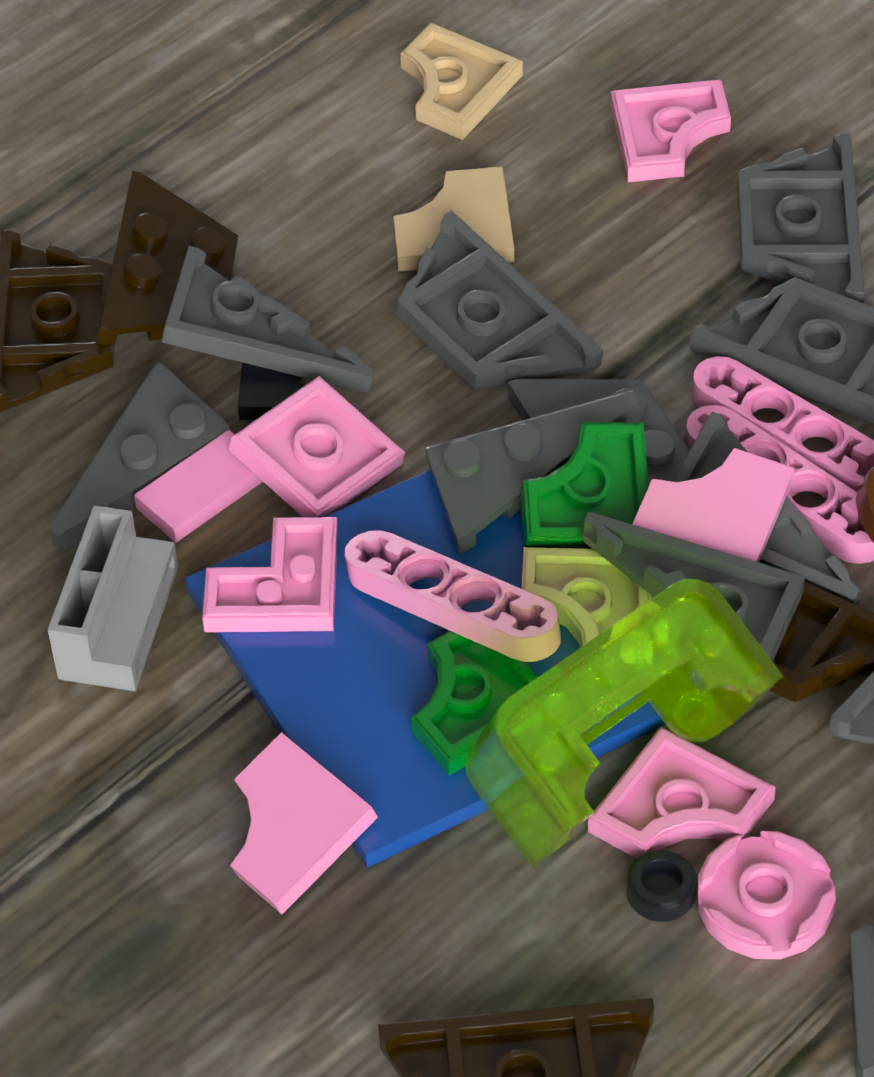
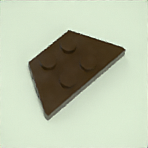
[96,171,238,346]
[0,230,115,412]
[679,561,874,703]
[378,998,654,1077]

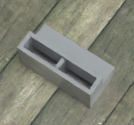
[48,506,178,692]

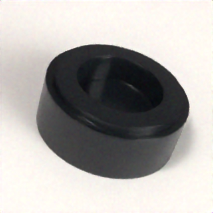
[627,850,697,922]

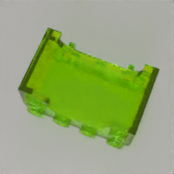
[465,579,784,868]

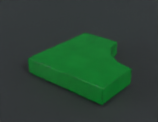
[520,422,649,548]
[410,631,558,776]

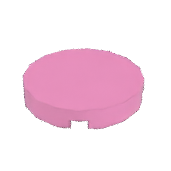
[697,831,836,959]

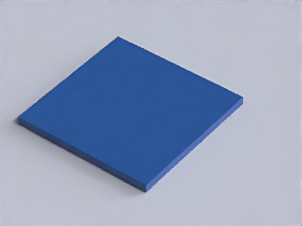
[185,470,715,868]

